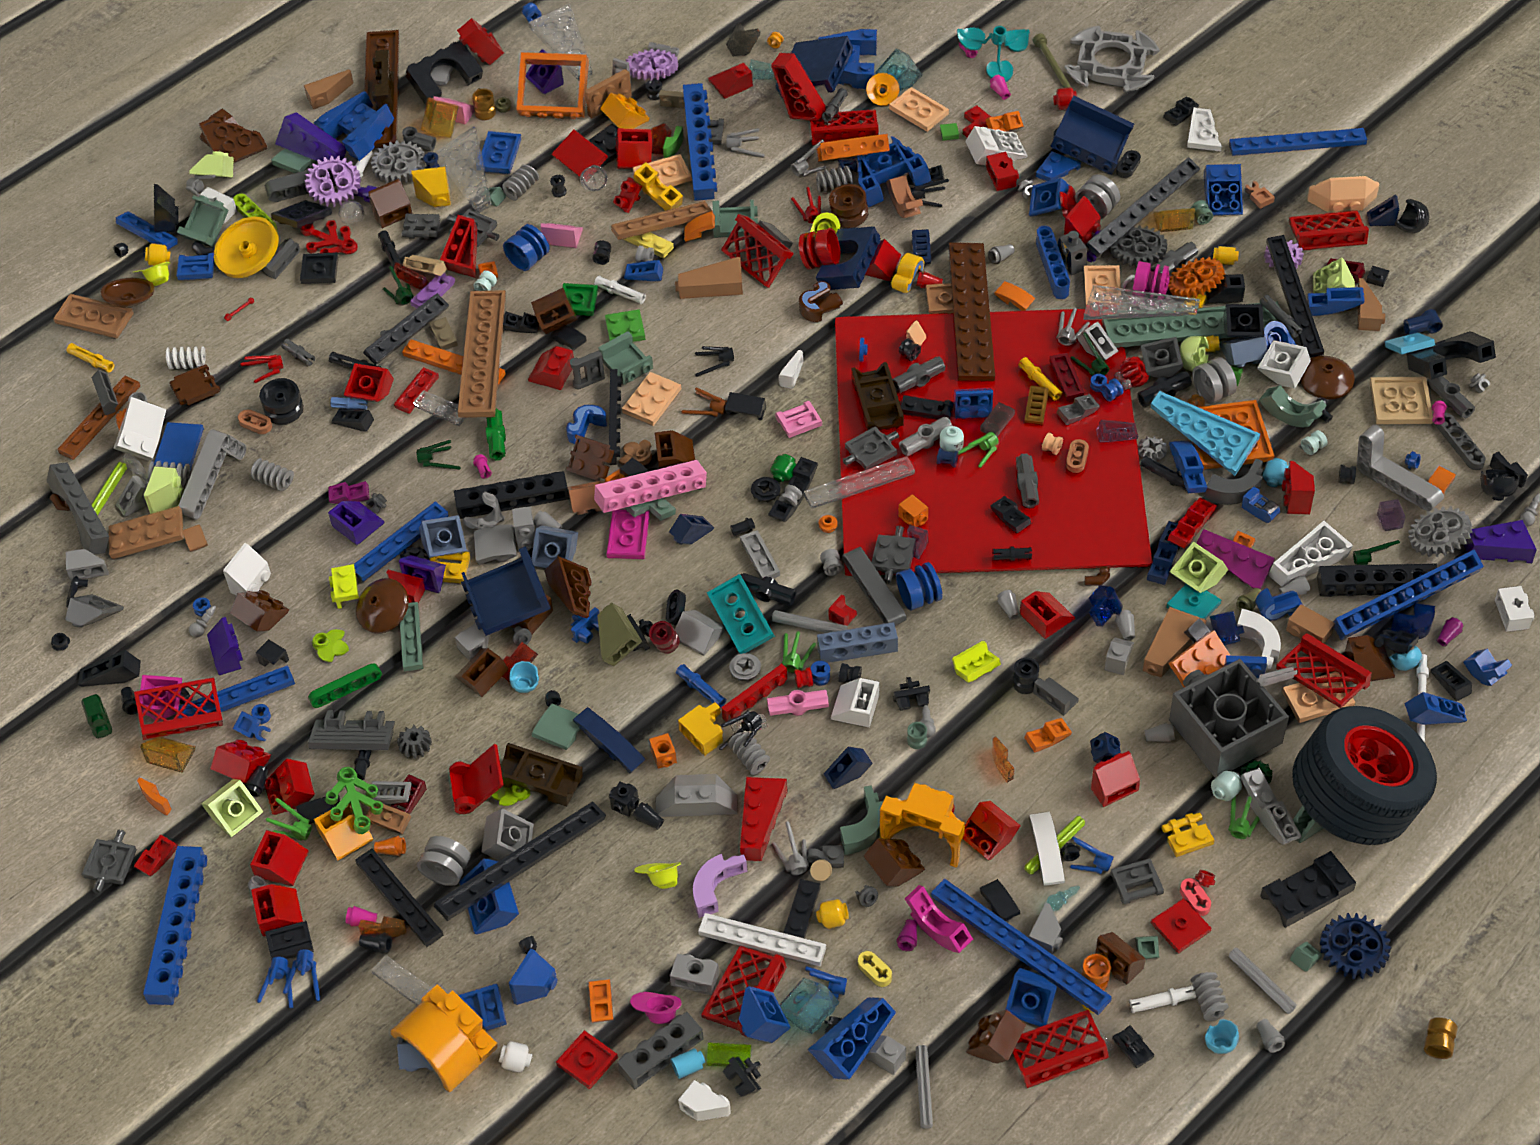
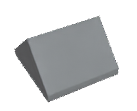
[675,610,726,656]

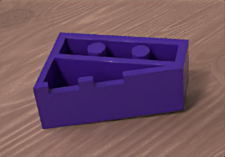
[1463,520,1537,564]

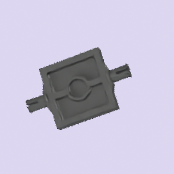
[447,209,499,247]
[843,426,899,471]
[872,526,916,584]
[82,829,137,894]

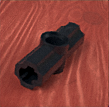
[1137,371,1192,407]
[741,573,796,606]

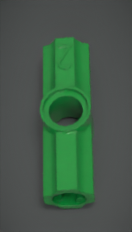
[486,408,506,461]

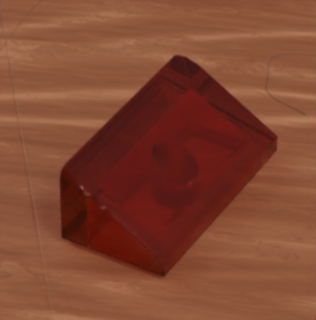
[651,123,672,154]
[394,262,429,290]

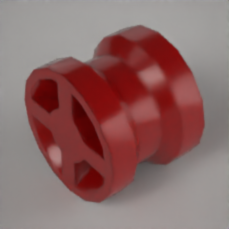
[794,667,813,689]

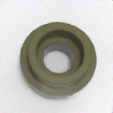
[495,97,512,113]

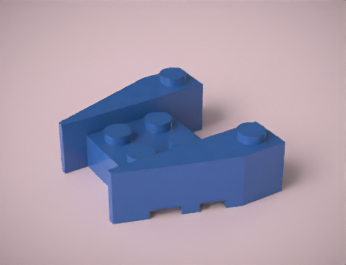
[818,29,877,89]
[313,91,394,161]
[857,136,931,207]

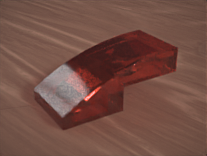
[502,642,538,682]

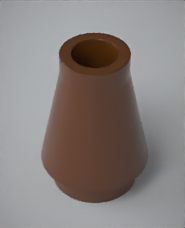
[817,292,843,314]

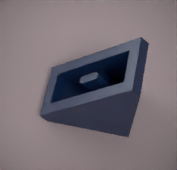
[1367,194,1400,226]

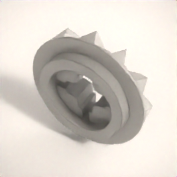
[1137,436,1167,461]
[729,653,761,682]

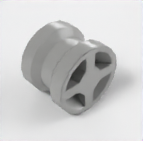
[635,245,654,262]
[779,485,802,508]

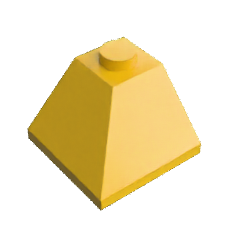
[411,167,451,207]

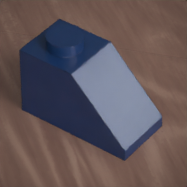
[669,514,714,544]
[823,747,873,789]

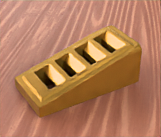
[1025,386,1048,425]

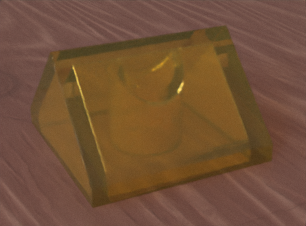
[421,97,459,138]
[1153,208,1195,232]
[140,737,196,773]

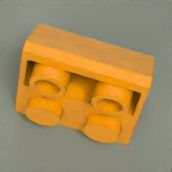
[600,93,650,129]
[314,803,373,861]

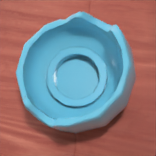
[1389,646,1422,671]
[509,661,539,693]
[1205,1019,1239,1054]

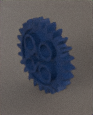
[1319,913,1391,979]

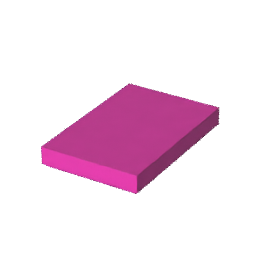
[606,509,650,559]

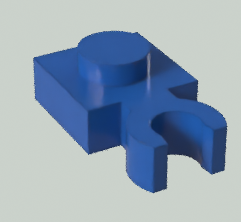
[233,711,271,741]

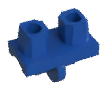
[571,607,599,644]

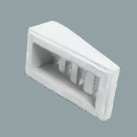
[779,350,803,389]

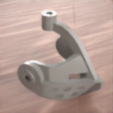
[463,492,505,529]

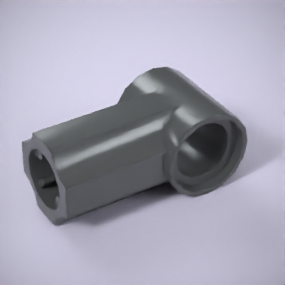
[402,126,437,151]

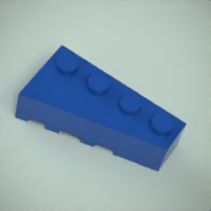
[807,997,896,1080]

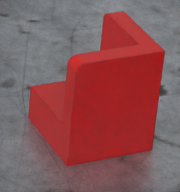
[828,594,857,626]

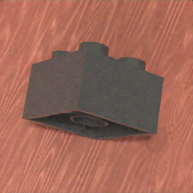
[1169,659,1289,778]

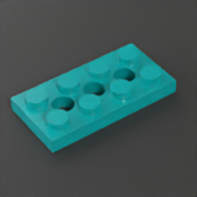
[707,574,775,654]

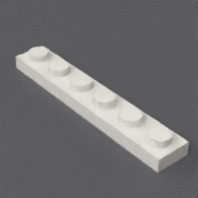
[698,913,826,966]

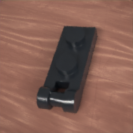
[901,395,954,420]

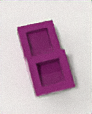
[328,481,369,504]

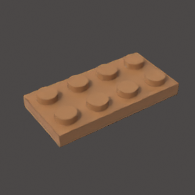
[53,294,134,339]
[109,506,183,559]

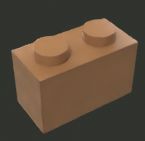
[1286,604,1335,644]

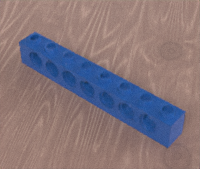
[683,83,717,201]
[1333,550,1484,640]
[143,846,207,1005]

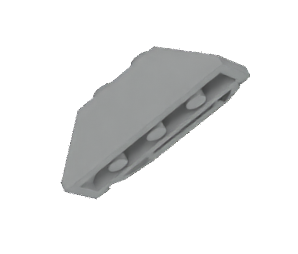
[656,774,738,817]

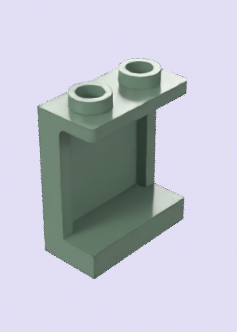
[177,195,229,247]
[712,200,758,238]
[598,331,653,385]

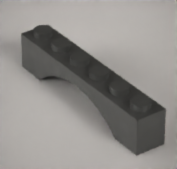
[46,462,109,555]

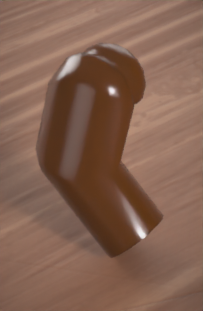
[50,494,71,511]
[1085,566,1110,586]

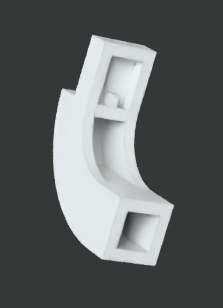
[1235,609,1281,673]

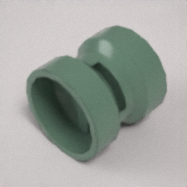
[1191,200,1213,225]
[907,722,927,749]

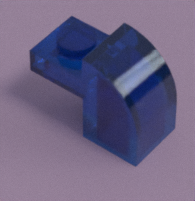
[1089,585,1123,627]
[1391,603,1435,640]
[1209,611,1245,645]

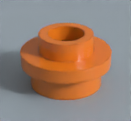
[819,515,838,533]

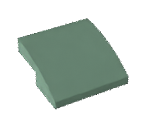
[271,149,318,173]
[532,704,581,750]

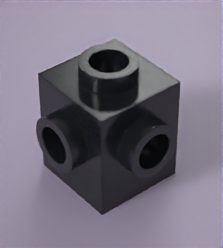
[609,781,640,817]

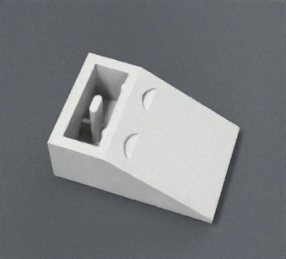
[965,126,1027,166]

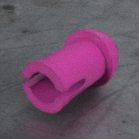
[959,43,978,58]
[1432,401,1447,425]
[473,454,492,479]

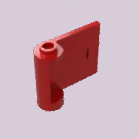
[449,744,503,814]

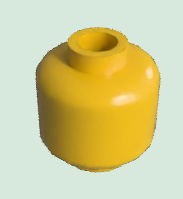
[145,243,170,266]
[816,899,849,929]

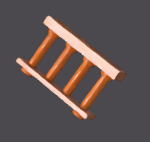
[817,134,890,162]

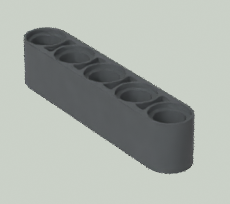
[265,170,340,202]
[842,546,907,626]

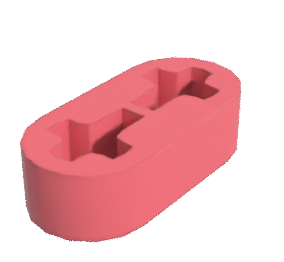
[1180,878,1211,916]

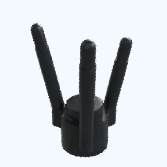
[911,179,949,207]
[695,346,734,377]
[719,710,762,750]

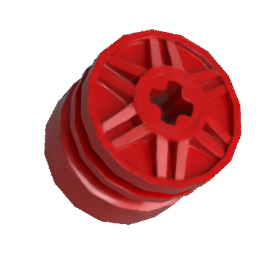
[799,228,840,270]

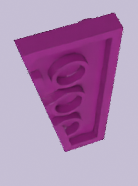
[1196,529,1275,590]

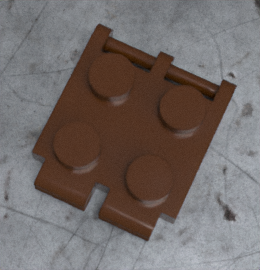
[169,364,221,405]
[565,434,614,481]

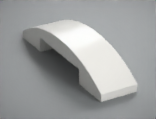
[1029,812,1065,886]

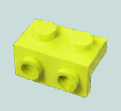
[329,564,359,609]
[952,641,1001,683]

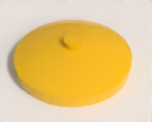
[214,216,279,278]

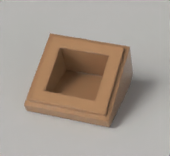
[183,524,208,552]

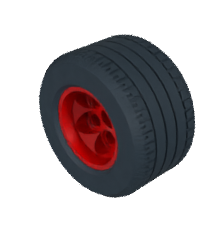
[1292,706,1437,845]

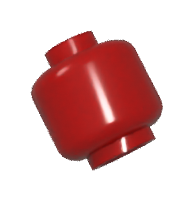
[1053,87,1077,110]

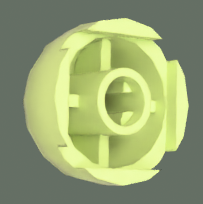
[1179,336,1209,372]

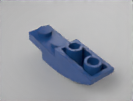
[1169,440,1207,493]

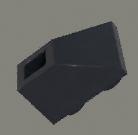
[1206,274,1245,303]

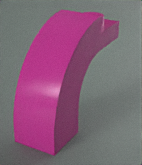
[905,885,973,953]

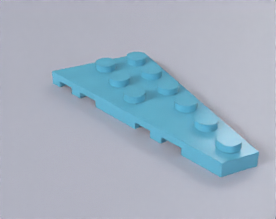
[1151,391,1260,476]

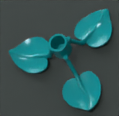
[957,26,1030,82]

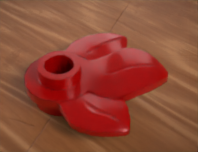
[1059,185,1076,218]

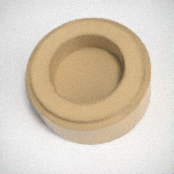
[810,859,832,881]

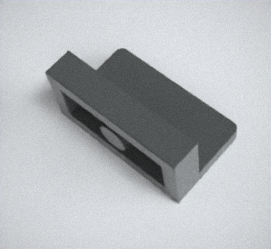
[1033,677,1079,716]

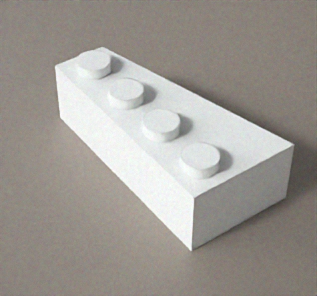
[1268,521,1353,587]

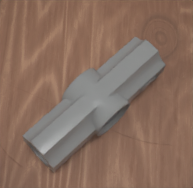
[899,417,952,456]

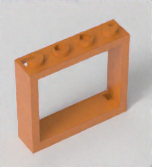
[516,52,589,119]

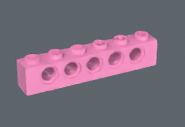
[594,460,707,513]

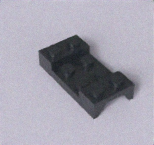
[1260,851,1356,928]

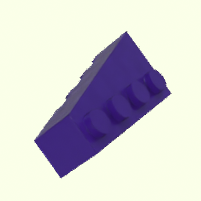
[275,112,347,162]

